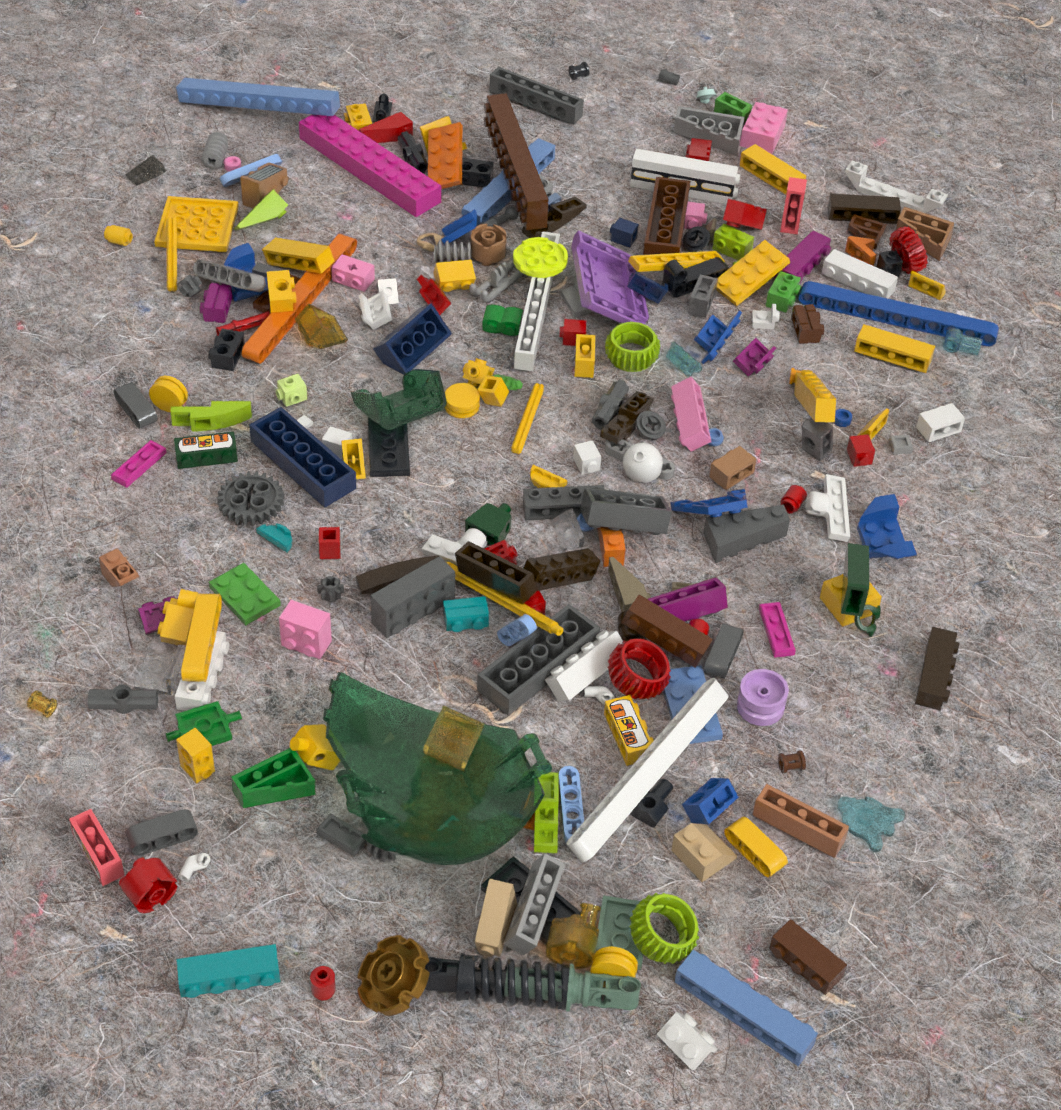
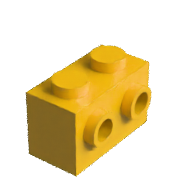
[343,103,372,131]
[433,260,476,292]

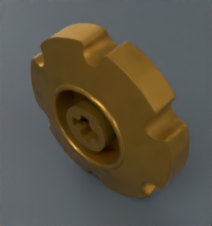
[357,935,429,1016]

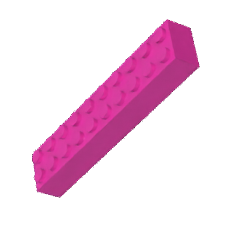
[299,114,441,217]

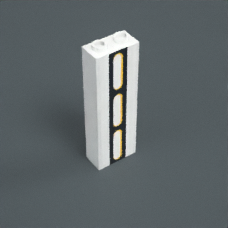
[630,149,740,204]

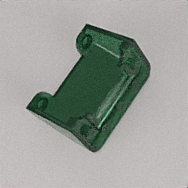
[351,369,447,430]

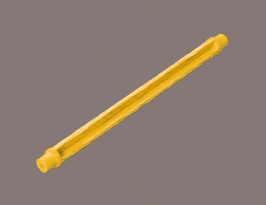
[445,561,563,636]

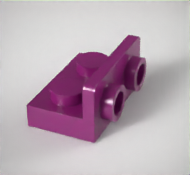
[138,596,178,635]

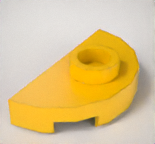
[530,465,567,488]

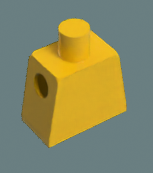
[289,724,346,770]

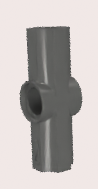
[592,380,629,430]
[88,685,158,714]

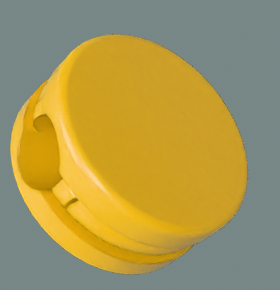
[149,375,188,413]
[444,383,480,418]
[590,946,638,987]

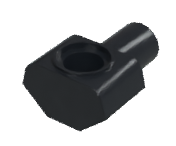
[630,779,673,828]

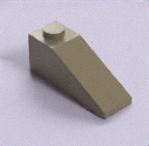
[608,557,651,612]

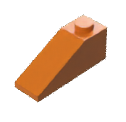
[598,526,626,567]

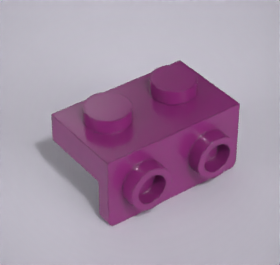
[733,338,777,377]

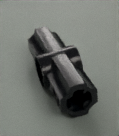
[397,131,428,174]

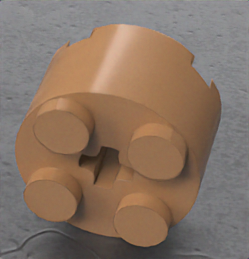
[470,224,507,266]

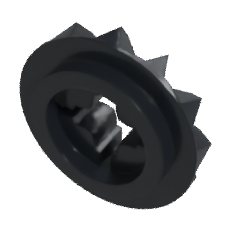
[683,226,711,252]

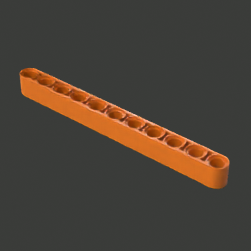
[242,234,357,364]

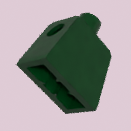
[465,503,512,546]

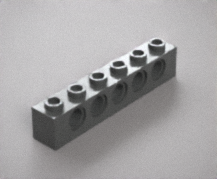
[489,66,584,124]

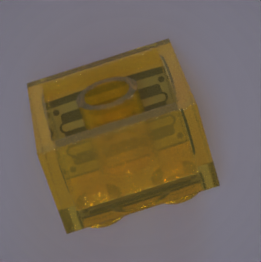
[295,303,348,349]

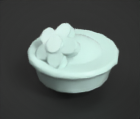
[696,87,716,104]

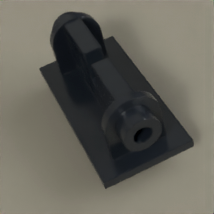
[372,93,393,123]

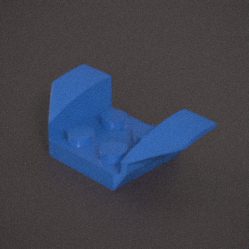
[224,243,268,302]
[857,494,917,559]

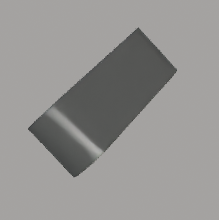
[113,382,158,429]
[704,623,744,679]
[125,809,198,856]

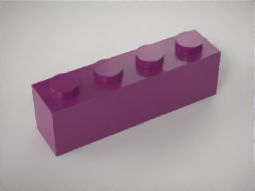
[774,230,831,283]
[648,577,728,622]

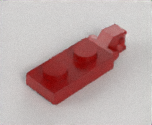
[417,274,452,315]

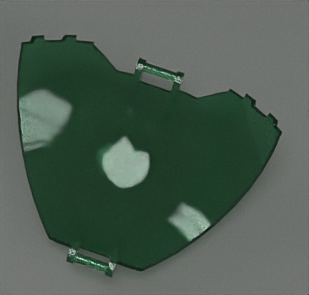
[323,672,552,865]

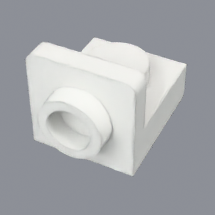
[752,304,780,329]

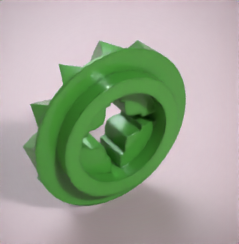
[493,374,523,390]

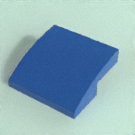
[441,209,477,245]

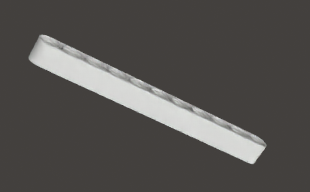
[566,678,729,863]

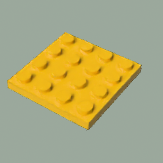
[154,196,239,252]

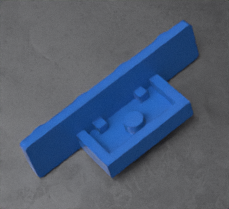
[694,310,742,364]

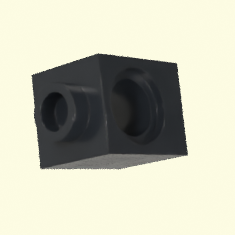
[876,250,903,278]

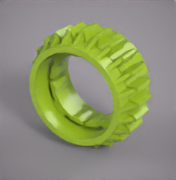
[605,322,660,372]
[629,893,699,964]

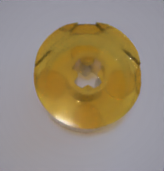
[545,914,599,969]

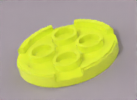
[513,237,568,278]

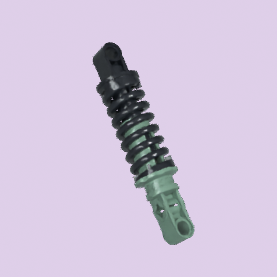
[424,953,641,1012]

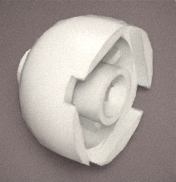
[623,442,663,483]

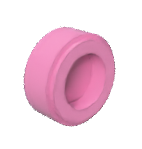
[224,156,241,172]

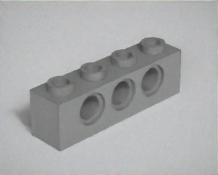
[503,853,565,955]

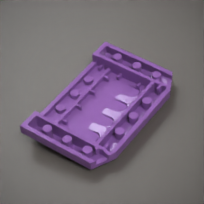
[571,230,649,324]

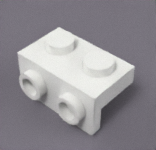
[359,291,392,330]
[657,1012,718,1070]

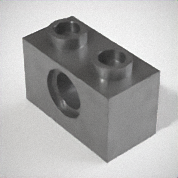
[801,418,833,461]

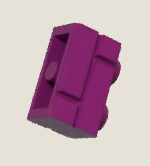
[200,283,233,323]

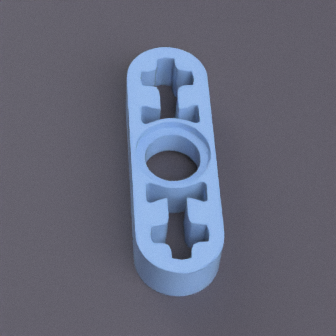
[497,614,537,646]

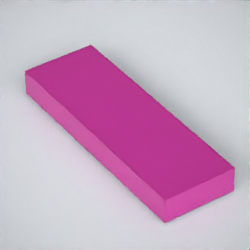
[111,440,167,488]
[759,602,796,658]

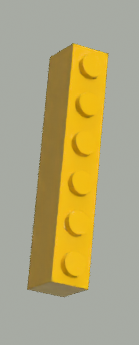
[794,370,836,422]

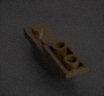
[600,391,654,444]

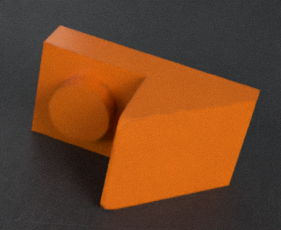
[845,236,877,266]

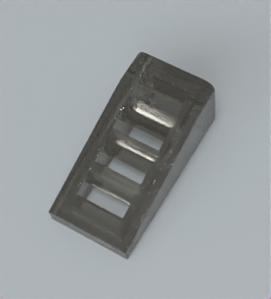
[125,155,166,186]

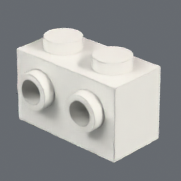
[916,403,965,442]

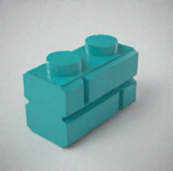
[443,596,489,632]

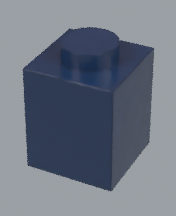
[610,217,639,248]

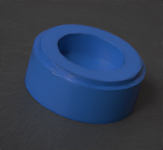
[833,409,852,427]

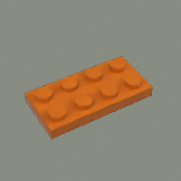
[428,122,463,189]

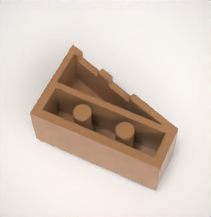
[896,207,954,261]

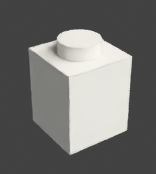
[322,426,352,459]
[573,440,601,475]

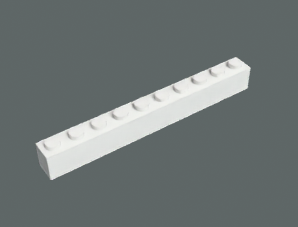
[514,232,560,371]

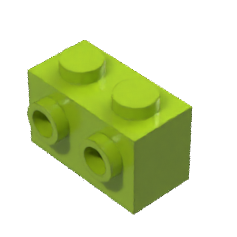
[712,223,754,260]

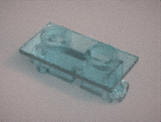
[666,341,703,377]

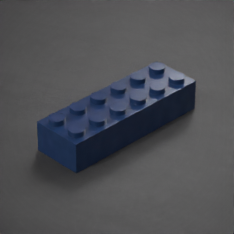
[249,407,356,508]

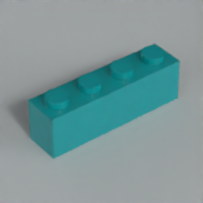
[176,944,280,998]

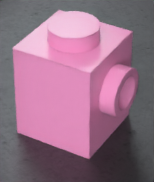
[684,202,707,229]

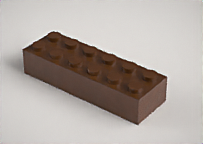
[643,177,691,255]

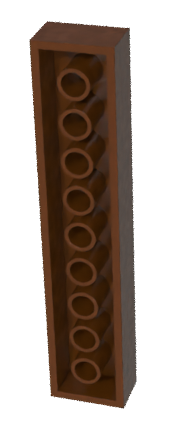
[484,93,549,230]

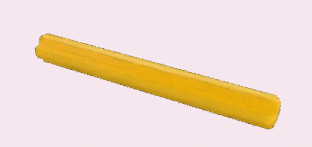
[166,217,177,292]
[511,383,544,454]

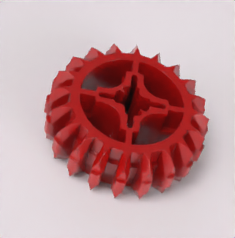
[889,226,928,274]

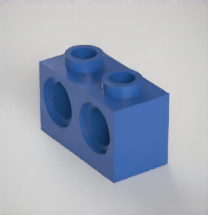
[682,778,739,824]

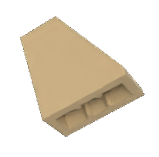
[475,879,517,957]

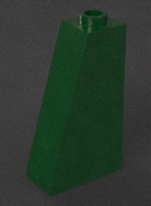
[841,543,869,617]

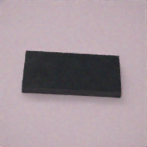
[368,415,410,477]
[481,856,583,948]

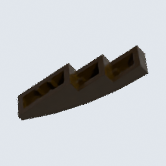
[522,197,587,238]
[356,555,440,594]

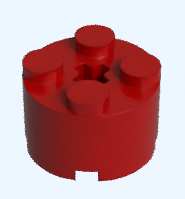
[118,857,178,913]

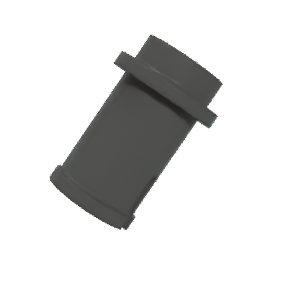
[658,69,680,85]

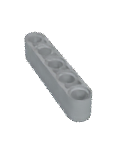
[193,259,266,292]

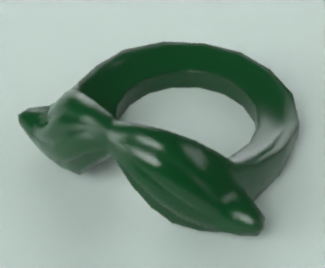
[854,604,881,637]

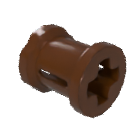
[778,750,806,774]

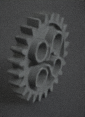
[217,471,284,526]

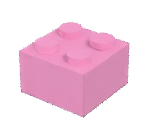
[279,600,332,659]

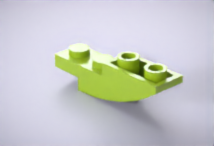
[170,401,252,432]

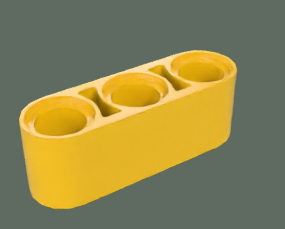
[724,816,788,877]

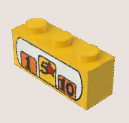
[604,695,654,766]

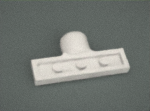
[805,474,850,542]
[421,528,487,566]

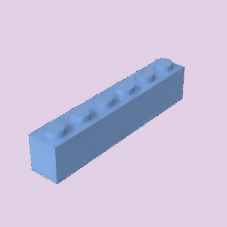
[675,950,818,1066]

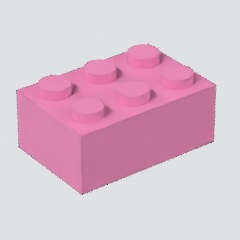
[740,102,788,154]

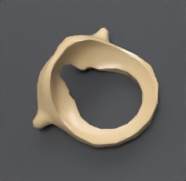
[417,233,444,252]

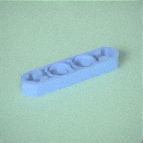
[219,154,282,187]
[559,766,584,843]

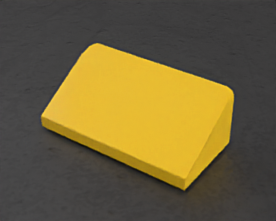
[908,271,946,300]
[858,408,889,440]

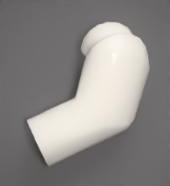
[584,686,614,705]
[178,853,210,882]

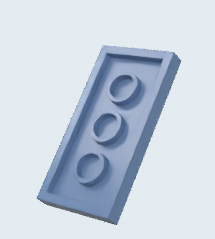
[663,665,723,744]

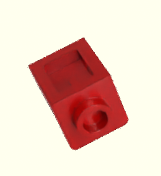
[485,540,518,565]

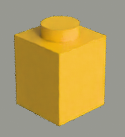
[477,375,509,407]

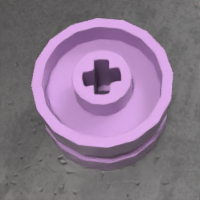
[737,669,789,726]

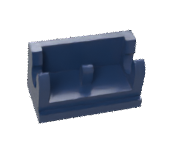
[627,270,668,304]

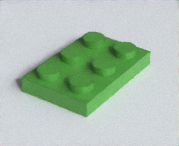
[209,562,281,626]

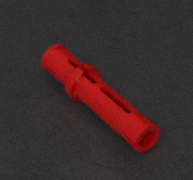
[216,311,270,336]

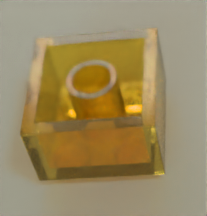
[423,705,485,771]

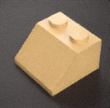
[671,823,737,882]

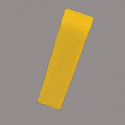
[181,593,222,682]

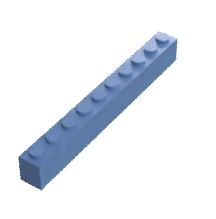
[176,78,340,116]

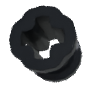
[568,62,590,80]

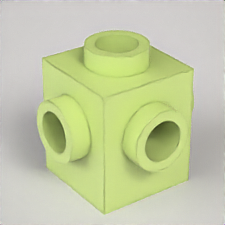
[275,374,307,407]

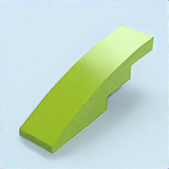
[534,772,559,853]

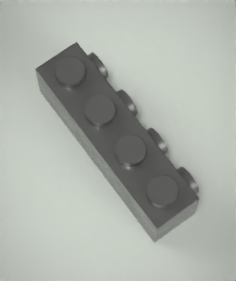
[523,485,604,521]

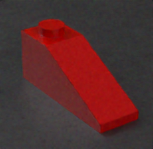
[359,112,413,143]

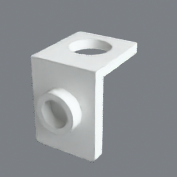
[376,278,399,304]

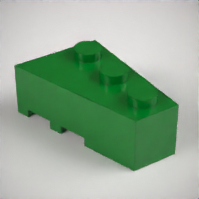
[231,748,316,808]

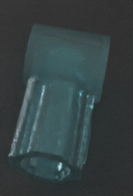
[943,328,983,355]

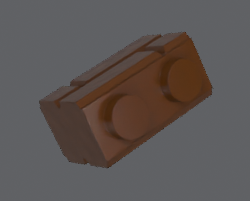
[791,304,825,344]

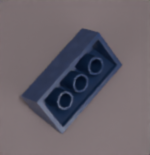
[373,303,452,375]

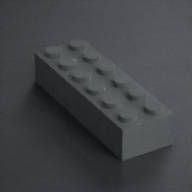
[477,604,600,716]

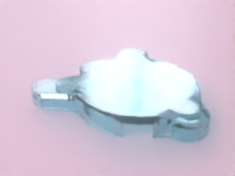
[837,796,905,852]

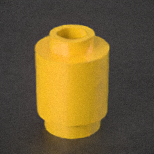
[104,225,133,246]

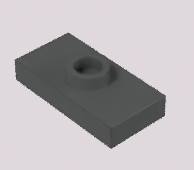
[316,813,367,856]

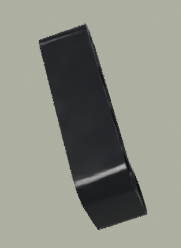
[663,257,729,298]

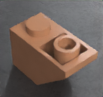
[99,548,139,587]

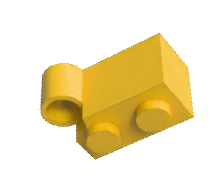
[157,589,198,647]

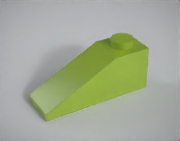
[233,189,288,231]

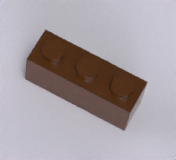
[769,919,847,995]

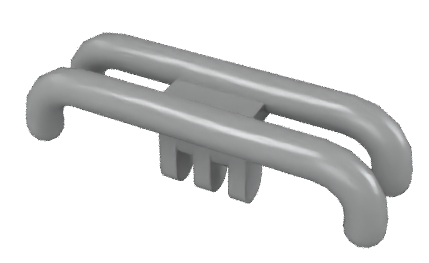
[469,251,523,302]

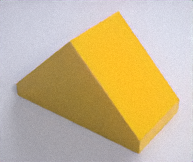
[341,438,366,479]

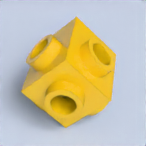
[463,358,495,387]

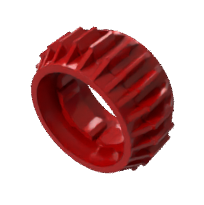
[607,639,671,700]

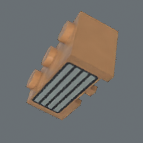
[240,162,289,208]

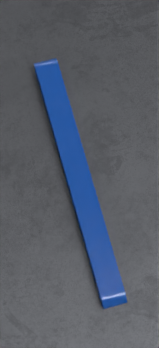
[799,281,999,347]

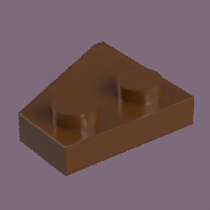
[848,214,887,249]

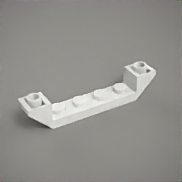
[845,160,948,213]

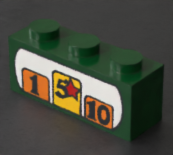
[174,431,238,469]

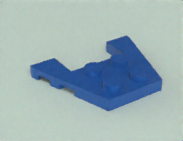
[670,489,748,517]

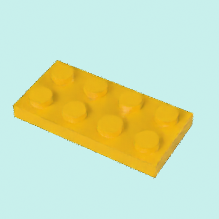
[716,240,790,306]

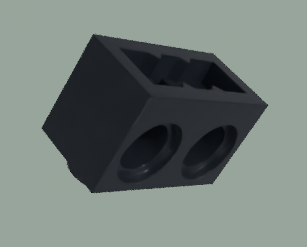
[461,158,494,187]
[208,329,245,372]

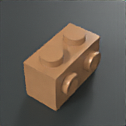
[709,446,756,490]

